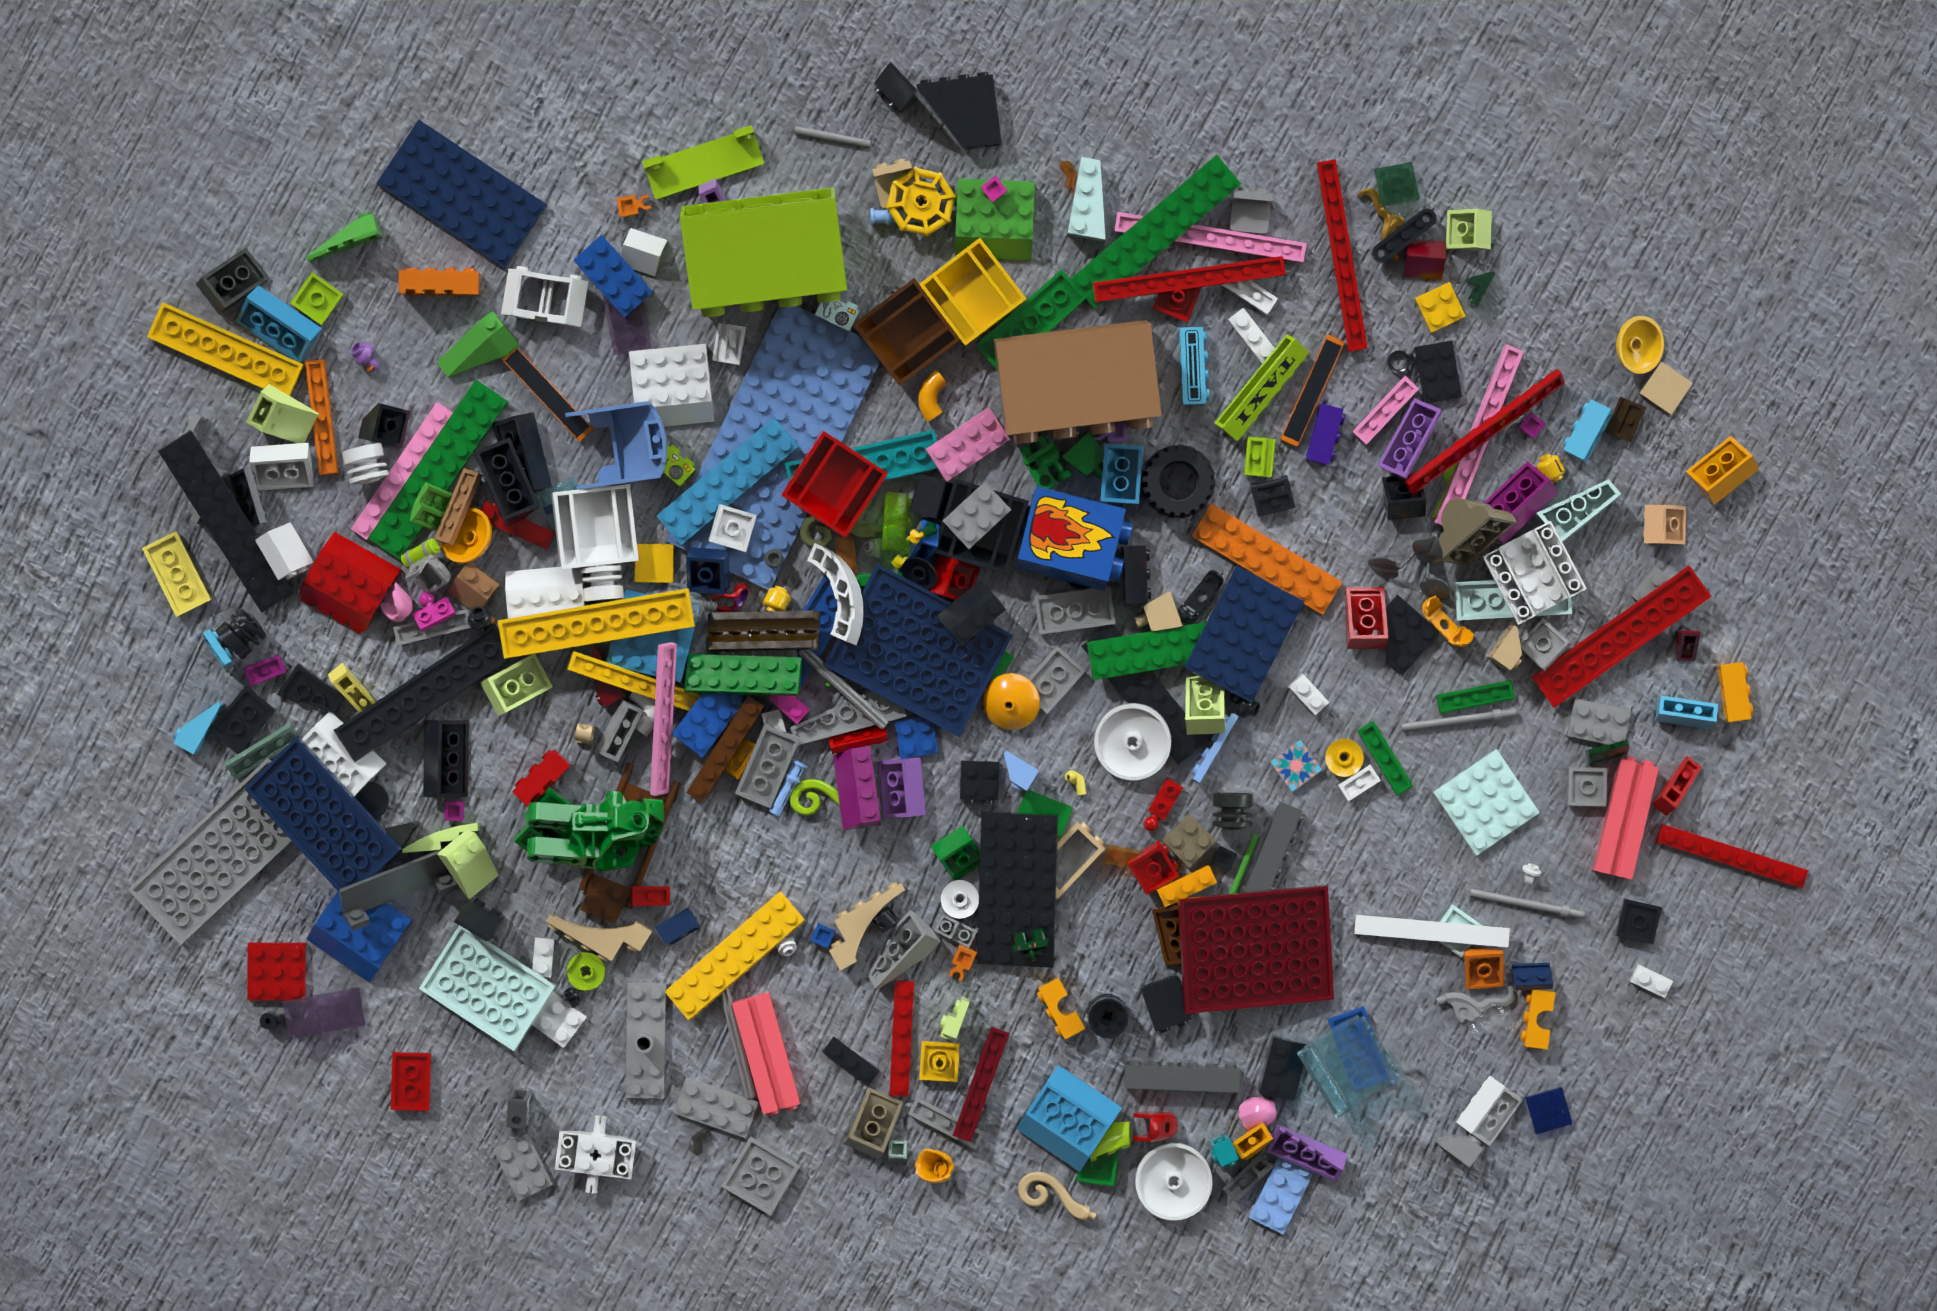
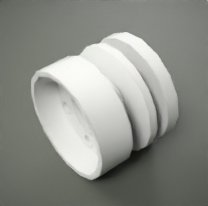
[342,443,389,485]
[581,564,624,602]

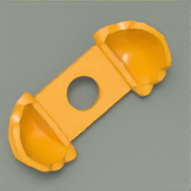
[1422,596,1474,648]

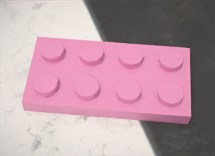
[925,407,1010,481]

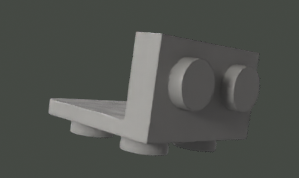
[1230,187,1273,234]

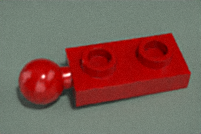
[1143,778,1183,832]

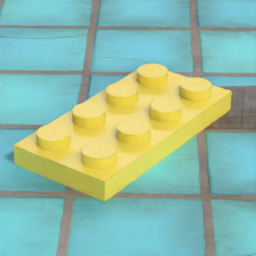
[142,531,212,617]

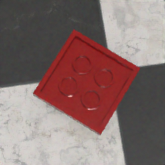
[247,942,306,1001]

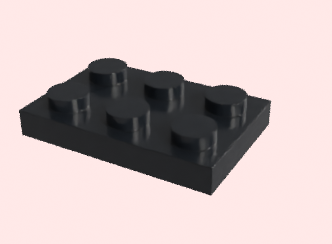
[1414,340,1462,403]
[229,466,267,528]
[209,685,276,754]

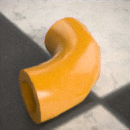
[918,370,947,423]

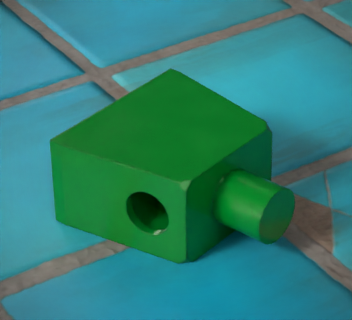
[1062,432,1104,479]

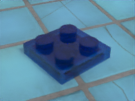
[1525,1087,1573,1134]

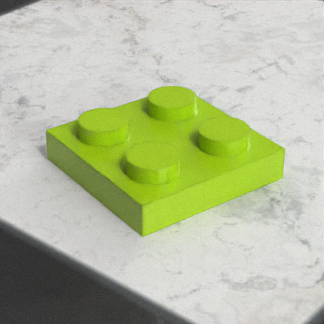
[290,272,344,326]

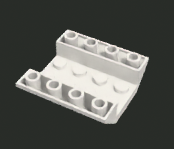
[1482,521,1587,625]
[302,712,387,797]

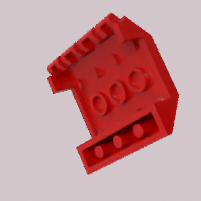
[298,532,402,634]

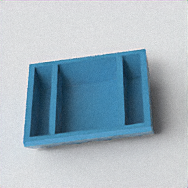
[606,589,700,682]

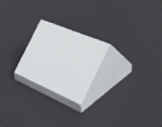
[621,228,667,277]

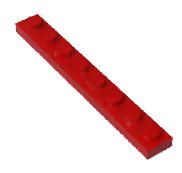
[1656,824,1809,888]

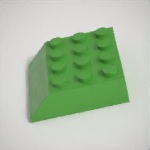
[955,179,1035,261]

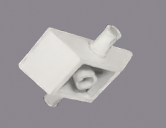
[555,1115,636,1193]

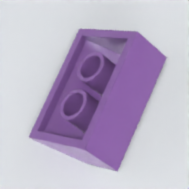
[877,757,926,818]

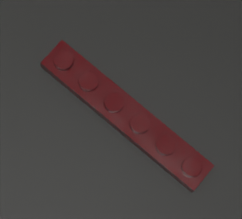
[952,1027,1009,1142]

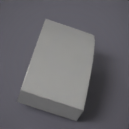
[934,914,978,949]

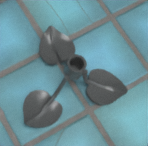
[1367,535,1451,600]

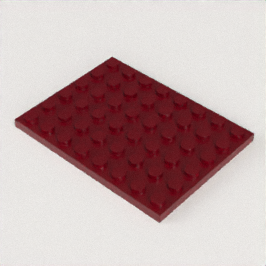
[1178,885,1334,1014]

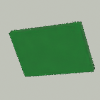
[1017,789,1073,839]

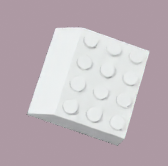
[629,344,715,427]
[551,484,639,569]
[505,567,586,619]

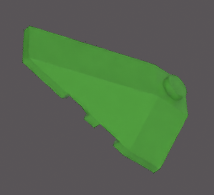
[306,212,383,262]
[436,311,520,378]

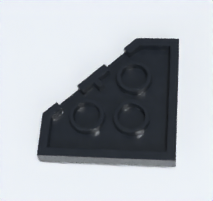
[1386,594,1440,675]

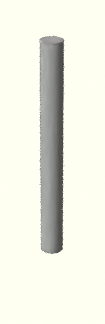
[794,126,871,148]

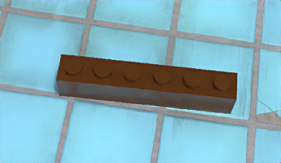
[686,696,767,803]

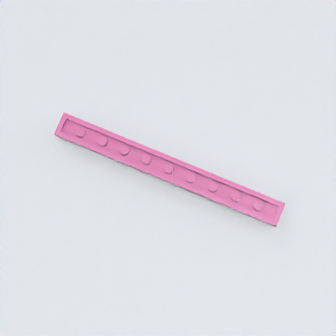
[1114,212,1307,263]
[1434,344,1524,526]

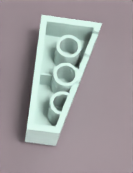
[1067,157,1106,242]
[1535,479,1621,543]

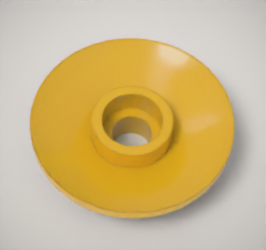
[1325,738,1364,777]

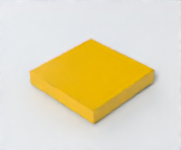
[635,544,674,583]

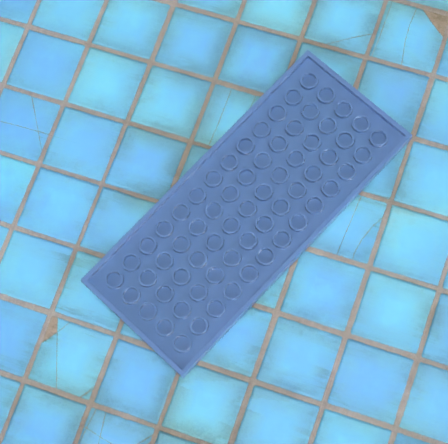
[666,306,881,590]

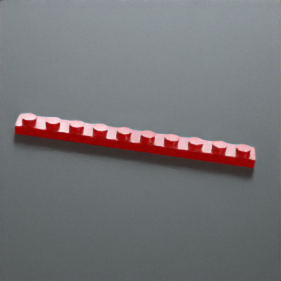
[1316,159,1368,352]
[1093,256,1286,303]
[1405,369,1565,495]

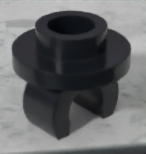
[562,987,581,1008]

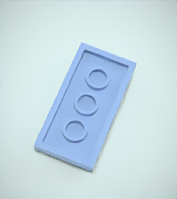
[1248,1157,1314,1234]

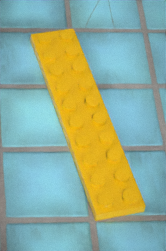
[498,588,695,659]

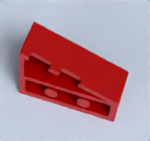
[512,749,572,807]

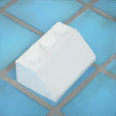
[249,443,314,490]
[1457,1076,1523,1146]

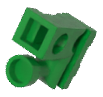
[1020,435,1073,490]

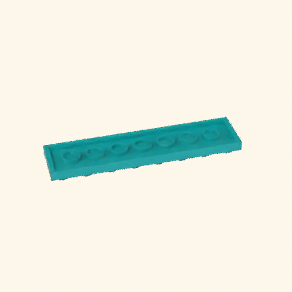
[784,429,937,481]

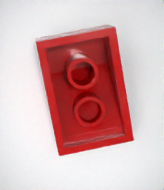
[1345,587,1388,649]

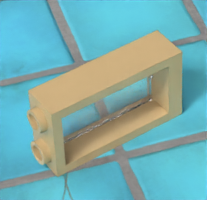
[1056,822,1105,899]

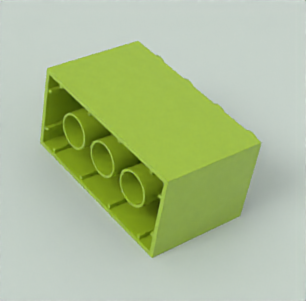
[680,187,847,317]

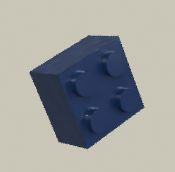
[686,547,730,595]

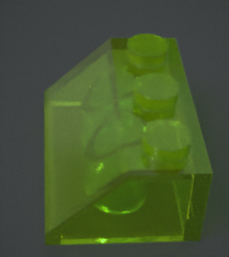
[882,492,912,552]

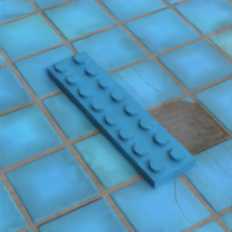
[657,417,799,546]

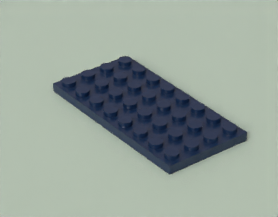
[377,120,547,269]
[245,736,402,892]

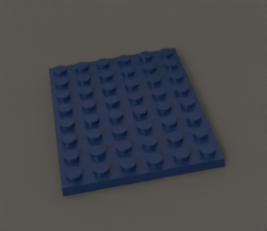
[823,563,1013,737]

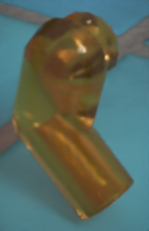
[1059,161,1077,189]

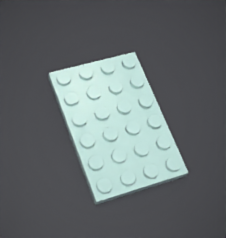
[419,925,556,1051]

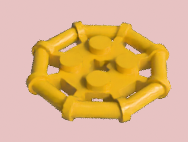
[885,166,957,237]

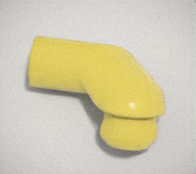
[1065,770,1087,795]

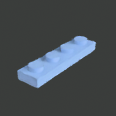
[1191,713,1239,783]

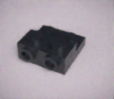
[960,760,999,804]

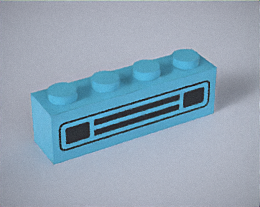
[1179,327,1209,406]

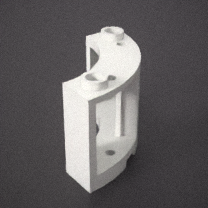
[501,266,588,327]

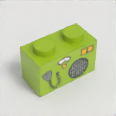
[664,444,696,487]

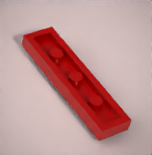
[480,501,555,549]

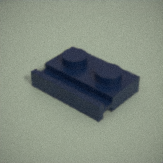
[1511,963,1553,990]

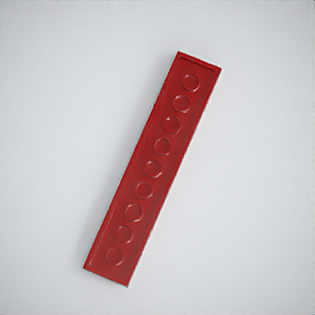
[1531,565,1712,708]

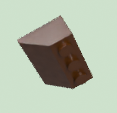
[1152,904,1181,966]

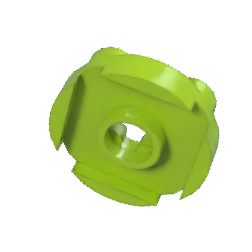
[567,952,606,990]

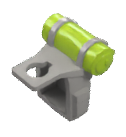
[401,538,451,593]

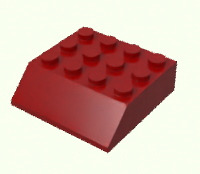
[781,430,888,538]

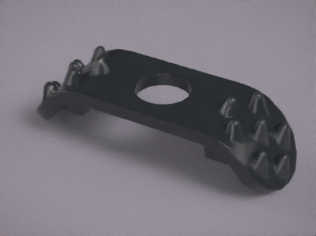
[1178,570,1224,620]

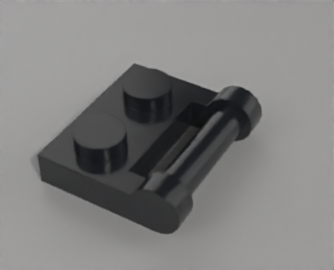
[1250,475,1295,517]

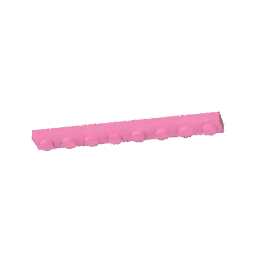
[351,402,453,540]
[650,642,677,796]

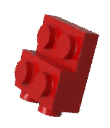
[1127,840,1179,895]

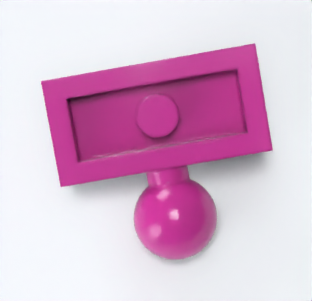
[413,592,456,632]

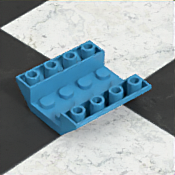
[1016,1065,1122,1172]

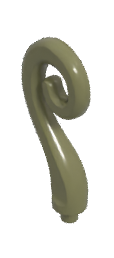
[799,515,883,548]

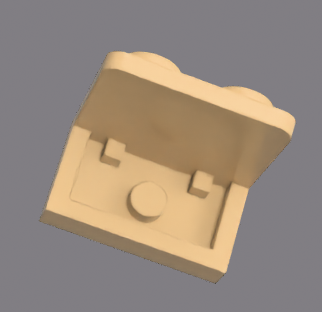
[872,159,918,208]

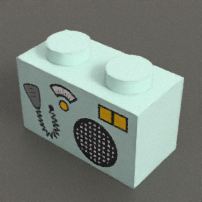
[815,300,860,332]

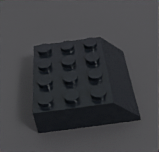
[934,479,1029,575]

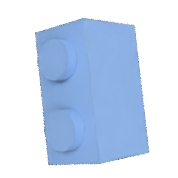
[1004,750,1039,791]

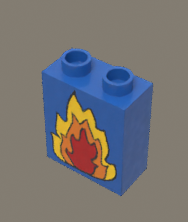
[1015,486,1133,591]

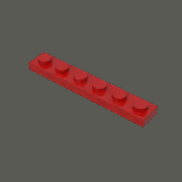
[889,980,914,1096]

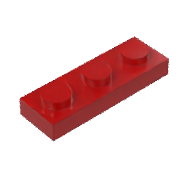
[829,726,888,754]

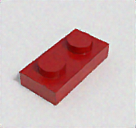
[631,886,670,906]

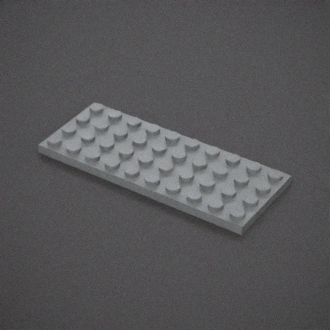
[128,758,292,946]

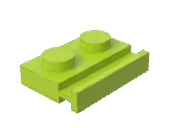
[1244,436,1275,477]

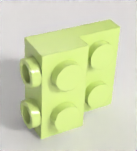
[939,997,969,1040]

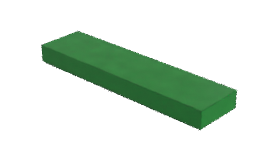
[1436,680,1515,714]
[1357,721,1413,796]

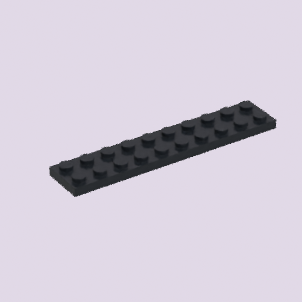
[157,430,294,613]
[333,623,514,762]

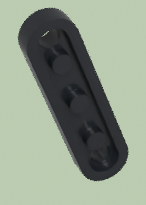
[1371,209,1437,263]

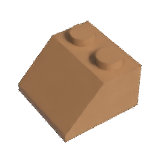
[447,562,501,610]

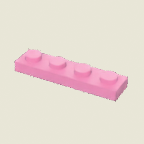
[1352,376,1419,445]

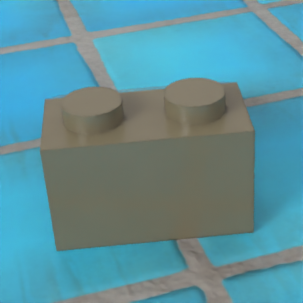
[844,1087,903,1159]

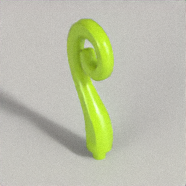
[789,779,840,816]

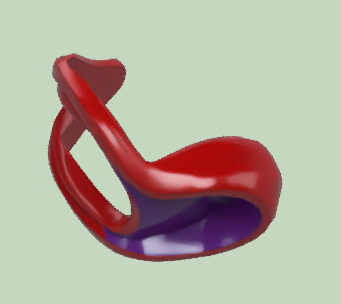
[711,583,749,612]

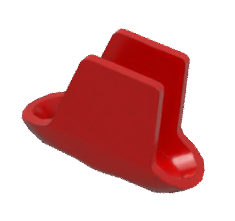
[1134,1111,1178,1142]

